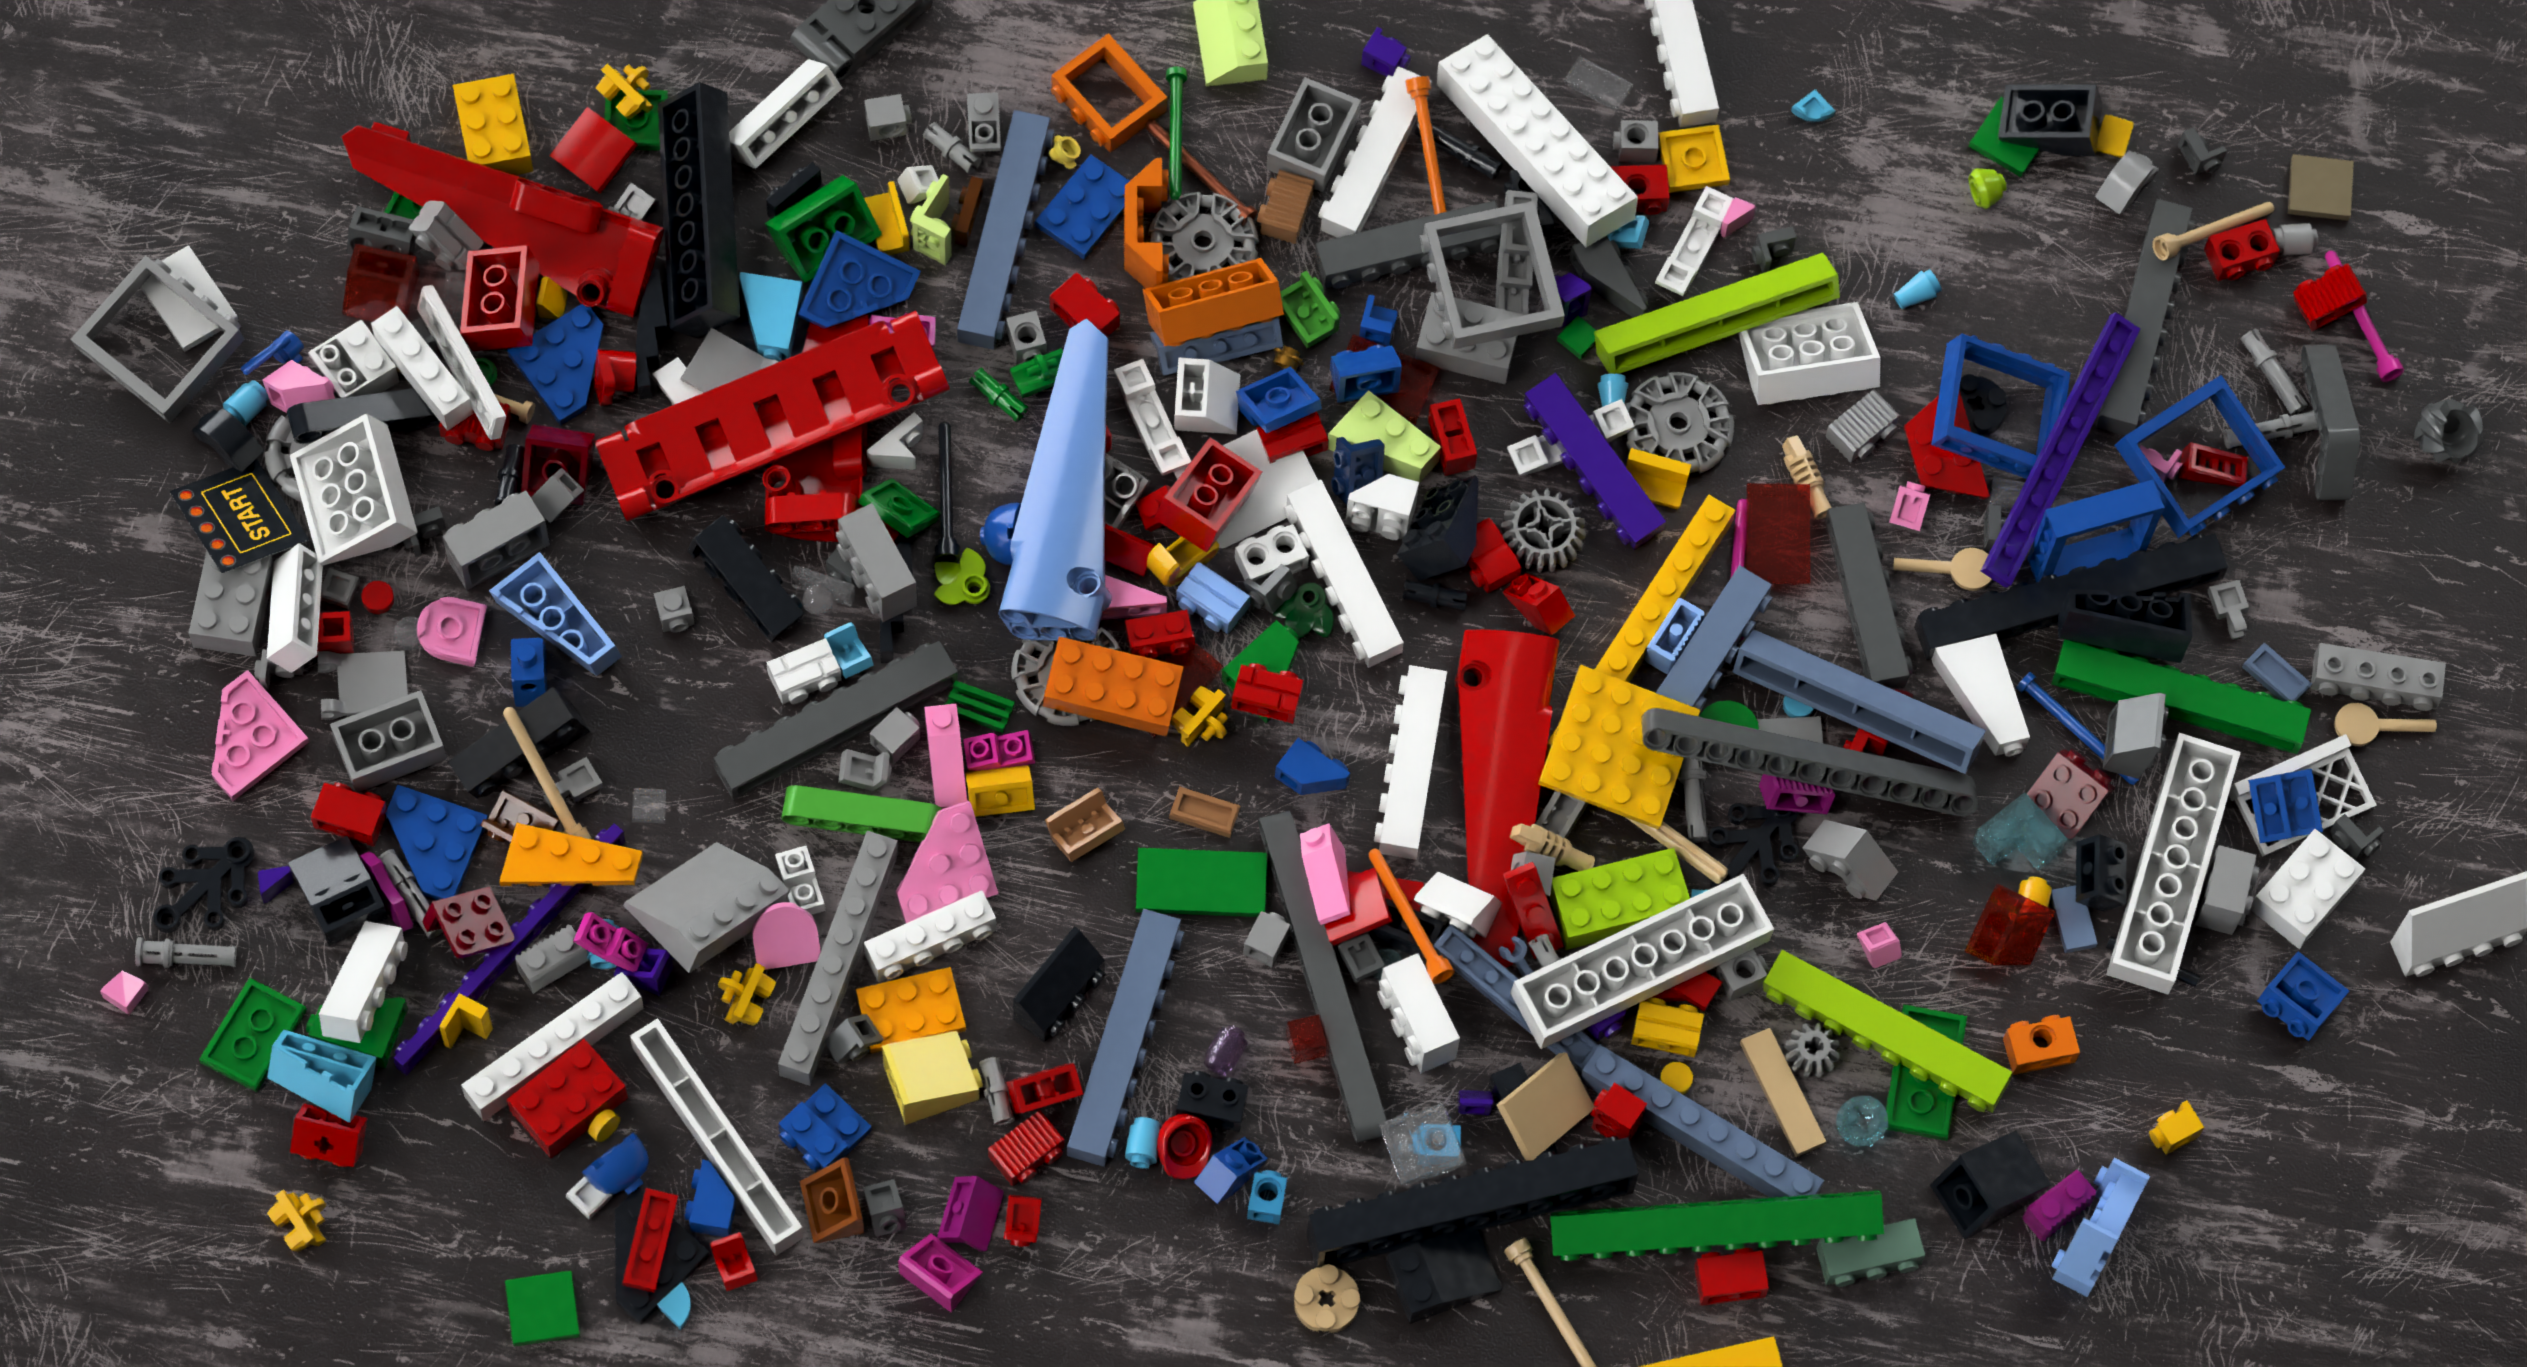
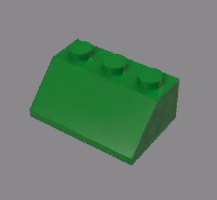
[765,175,882,283]

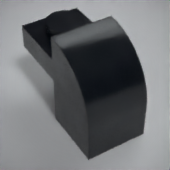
[191,408,264,472]

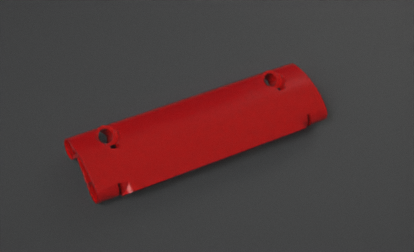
[594,310,950,522]

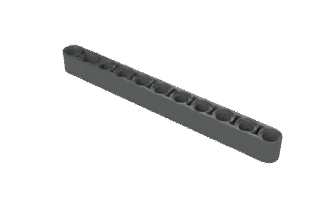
[1641,708,1978,817]
[1258,811,1389,1143]

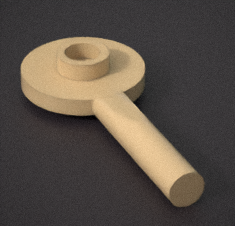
[1893,548,1992,591]
[2334,703,2437,746]

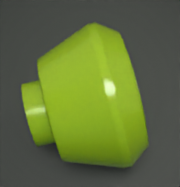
[1968,168,2007,209]

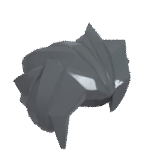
[2414,399,2485,464]

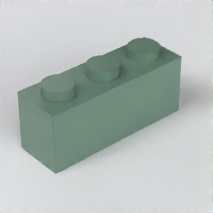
[1816,1218,1925,1287]

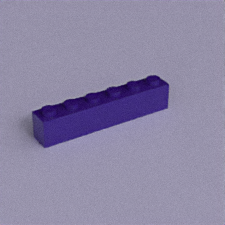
[1523,372,1666,550]

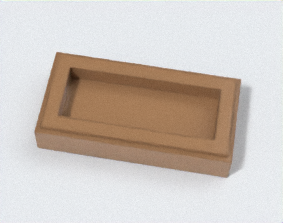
[1169,786,1240,838]

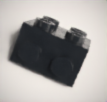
[766,162,824,219]

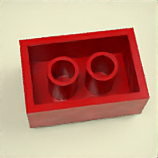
[460,245,539,351]
[1154,438,1263,553]
[507,1038,628,1158]

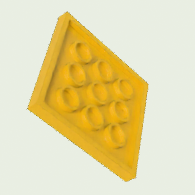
[1538,665,1700,829]

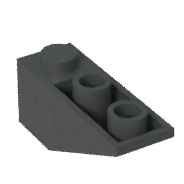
[1570,236,1649,318]

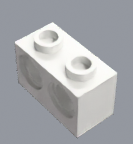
[1235,524,1309,585]

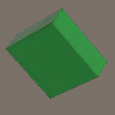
[1557,316,1596,360]

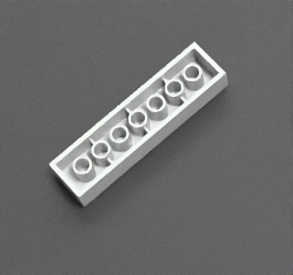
[1437,34,1638,247]
[2106,733,2241,994]
[1510,873,1774,1049]

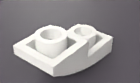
[775,846,826,915]

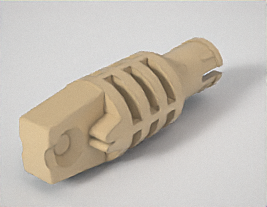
[1782,435,1832,520]
[1510,824,1595,871]

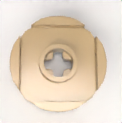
[1294,1264,1360,1333]

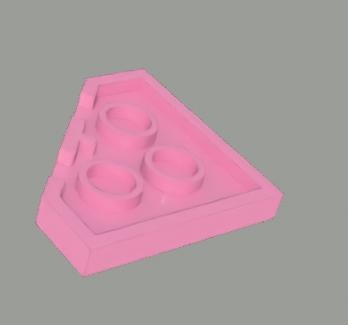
[211,670,309,801]
[896,801,999,923]

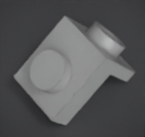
[838,749,892,791]

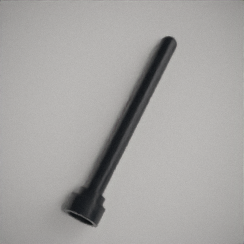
[935,421,960,563]

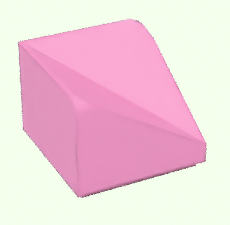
[100,971,149,1015]

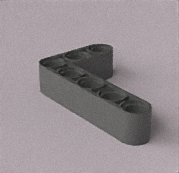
[2301,344,2360,501]

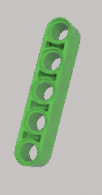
[781,785,942,842]

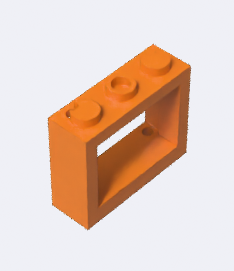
[1051,33,1168,153]

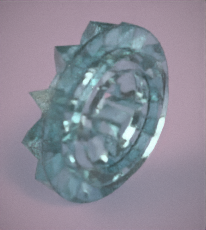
[1836,1096,1889,1147]

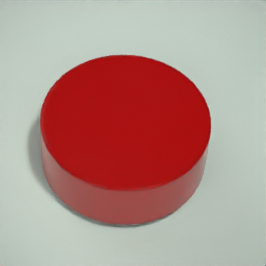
[361,581,394,614]

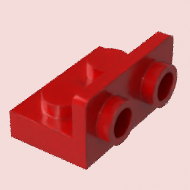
[1125,610,1195,659]

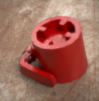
[594,349,636,406]

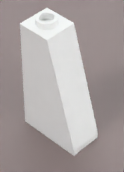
[1931,634,2030,756]

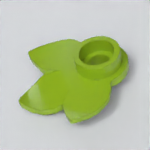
[934,548,990,605]

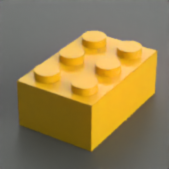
[453,74,533,175]

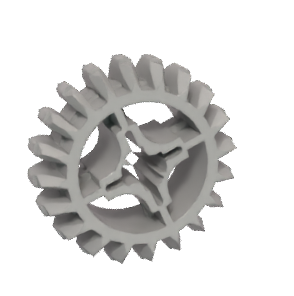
[1501,488,1586,573]

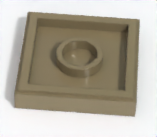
[2288,154,2354,221]

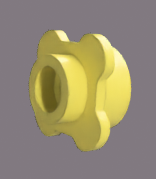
[1049,135,1081,169]

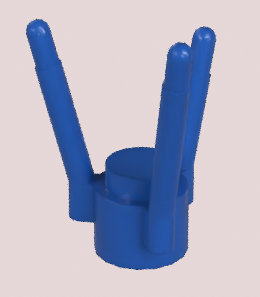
[241,331,304,401]

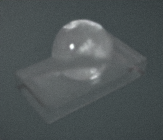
[791,565,856,615]

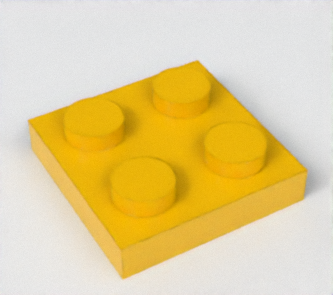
[1658,124,1730,193]

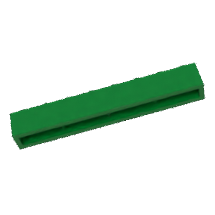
[2051,639,2311,754]

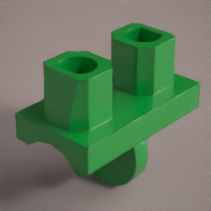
[1010,348,1063,398]

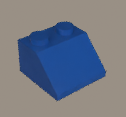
[1330,345,1402,403]

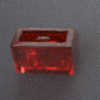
[342,244,420,321]
[1965,883,2056,965]

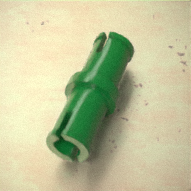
[969,367,1029,422]

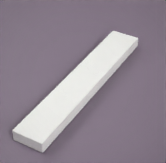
[417,285,506,440]

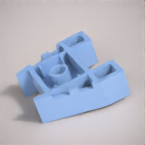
[2051,1158,2150,1297]

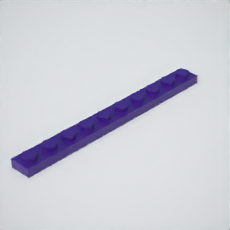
[1980,312,2140,588]
[394,823,625,1076]

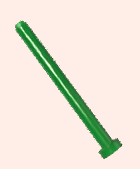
[1166,66,1187,200]

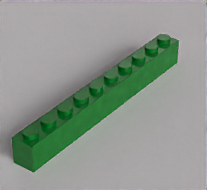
[1550,1190,1884,1261]

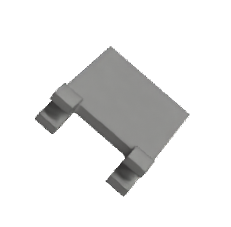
[680,328,779,411]
[317,651,408,720]

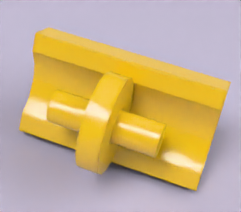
[596,64,654,120]
[1171,686,1228,747]
[718,963,776,1026]
[267,1190,326,1252]

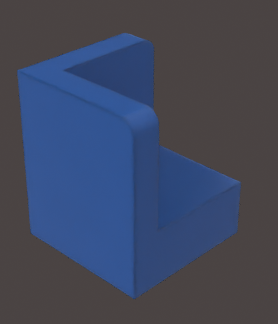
[1359,295,1397,346]

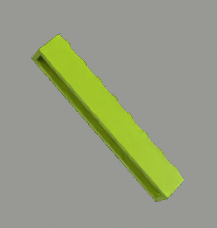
[1594,253,1840,374]
[1763,950,2012,1113]

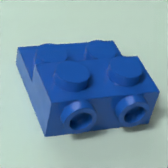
[1236,366,1322,433]
[2257,951,2349,1041]
[778,1083,872,1171]

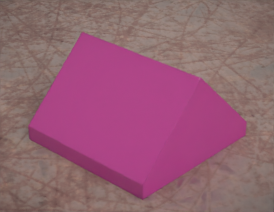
[898,1233,983,1312]

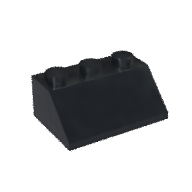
[1013,926,1106,1042]

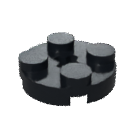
[1959,374,2007,435]

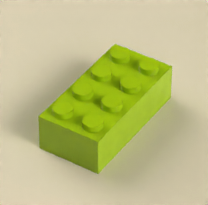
[1549,848,1690,950]

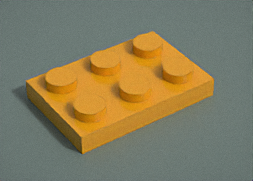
[856,967,966,1053]

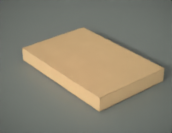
[1496,1053,1595,1161]

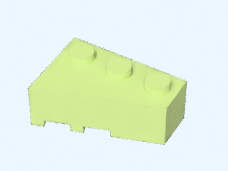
[1328,390,1441,483]

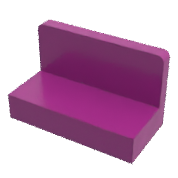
[937,1176,1004,1251]

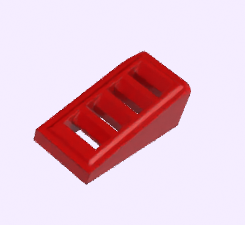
[2179,442,2248,487]

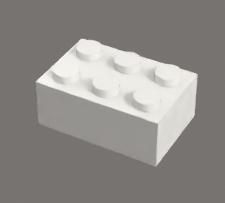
[2250,829,2365,949]
[1377,953,1460,1073]

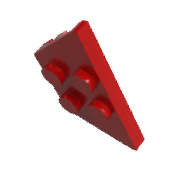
[1904,391,1990,500]

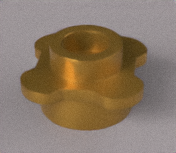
[1273,346,1304,372]

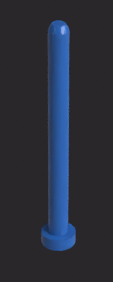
[2016,672,2140,785]

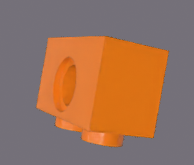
[2003,1015,2080,1075]

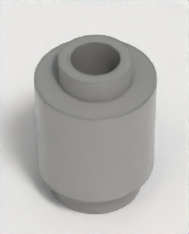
[2271,223,2318,256]

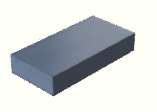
[2242,642,2312,702]
[2050,885,2098,953]

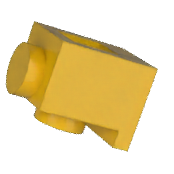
[2149,1100,2204,1155]

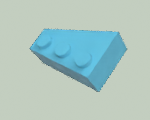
[268,1029,377,1123]

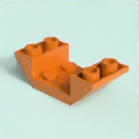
[1124,158,1169,288]

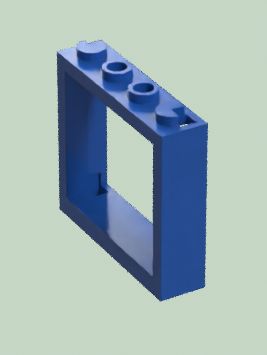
[1931,334,2071,479]
[2114,375,2285,538]
[2027,479,2166,582]

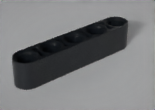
[287,389,440,444]

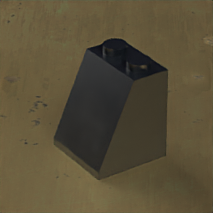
[1930,1131,2051,1240]

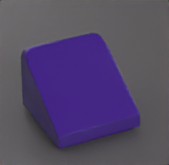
[258,866,294,904]
[1458,1090,1493,1115]

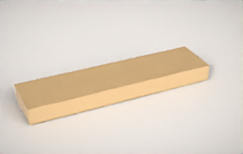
[1740,1028,1827,1157]

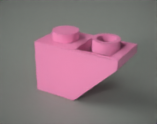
[262,360,335,413]

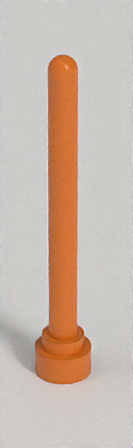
[1405,76,1447,215]
[1369,849,1455,984]

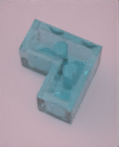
[1972,792,2067,871]

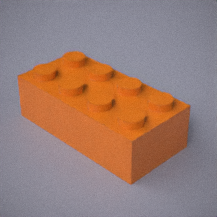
[1143,258,1284,346]
[1043,636,1184,737]

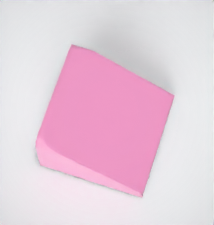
[1720,197,1756,237]
[1857,922,1902,968]

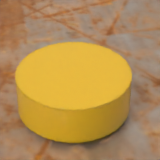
[1660,1062,1693,1095]
[588,1109,620,1142]

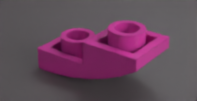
[963,730,1035,771]
[573,912,648,972]

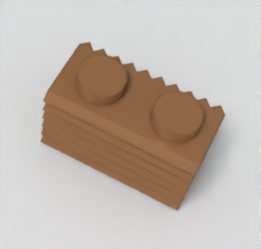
[1257,169,1315,244]

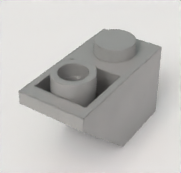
[967,92,1001,152]

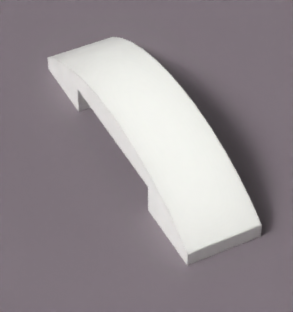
[1655,186,1734,296]
[1114,359,1191,476]
[1507,399,1635,476]

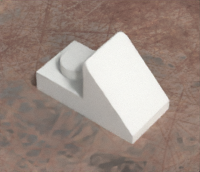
[867,412,923,470]

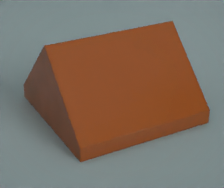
[800,1158,864,1243]

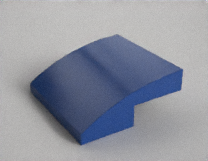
[2248,768,2323,843]

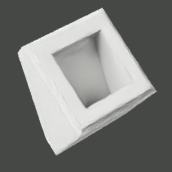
[898,165,939,204]

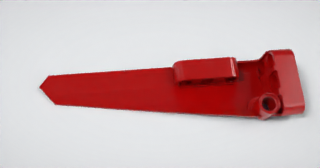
[341,125,664,318]
[762,243,870,542]
[1454,629,1560,968]

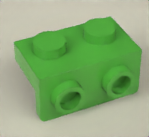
[1280,271,1341,349]

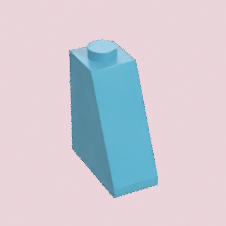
[739,272,803,362]

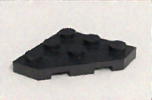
[615,1187,710,1325]

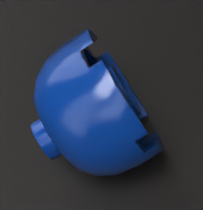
[980,503,1021,566]
[582,1132,649,1194]

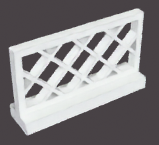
[2229,734,2376,857]

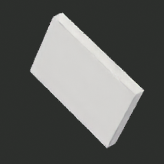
[140,245,239,352]

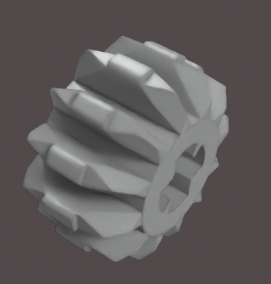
[1785,1023,1840,1078]

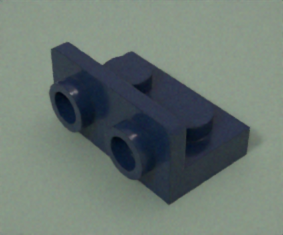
[1331,437,1385,505]

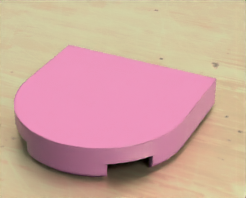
[417,597,487,667]
[752,902,821,970]

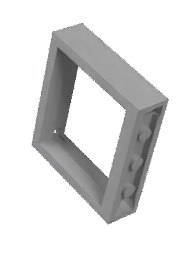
[1419,201,1565,349]
[70,255,245,423]

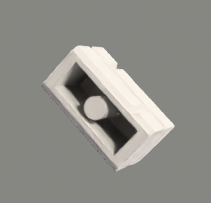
[767,638,841,704]

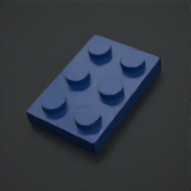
[1035,154,1129,260]

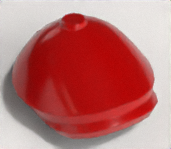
[1157,1114,1213,1179]

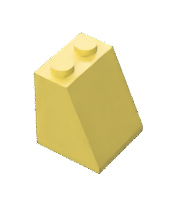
[882,1031,983,1125]

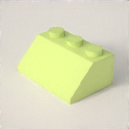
[1193,0,1268,87]

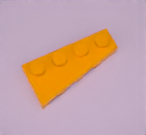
[499,823,643,886]

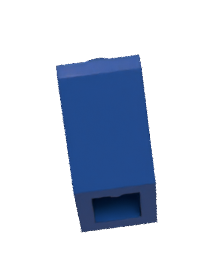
[1275,737,1350,795]
[1194,1137,1268,1204]
[685,1160,736,1237]

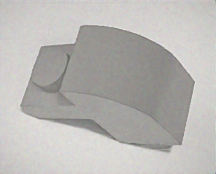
[2095,150,2159,215]

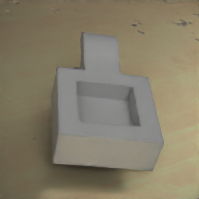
[2208,580,2249,640]
[543,757,602,807]

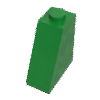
[1221,620,1299,723]
[306,997,408,1068]

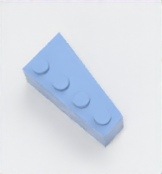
[489,552,622,676]

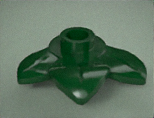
[1273,582,1334,640]

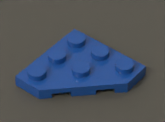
[797,230,921,329]
[507,304,604,426]
[386,785,488,900]

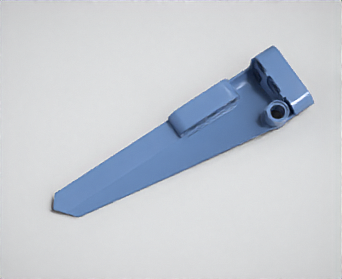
[998,319,1112,641]

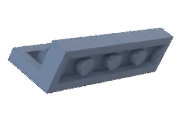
[1150,317,1283,376]

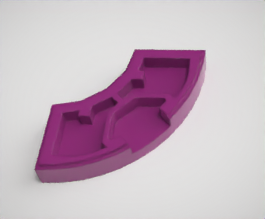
[359,851,413,932]

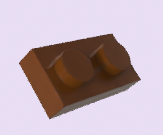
[951,176,984,246]

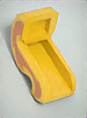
[1147,536,1219,587]

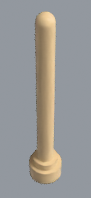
[2152,202,2274,260]
[503,707,591,839]
[1504,1238,1597,1367]

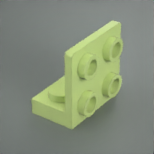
[910,174,952,265]

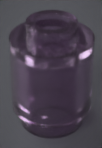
[1204,1025,1248,1076]

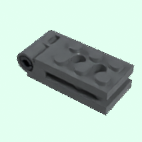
[790,0,933,82]

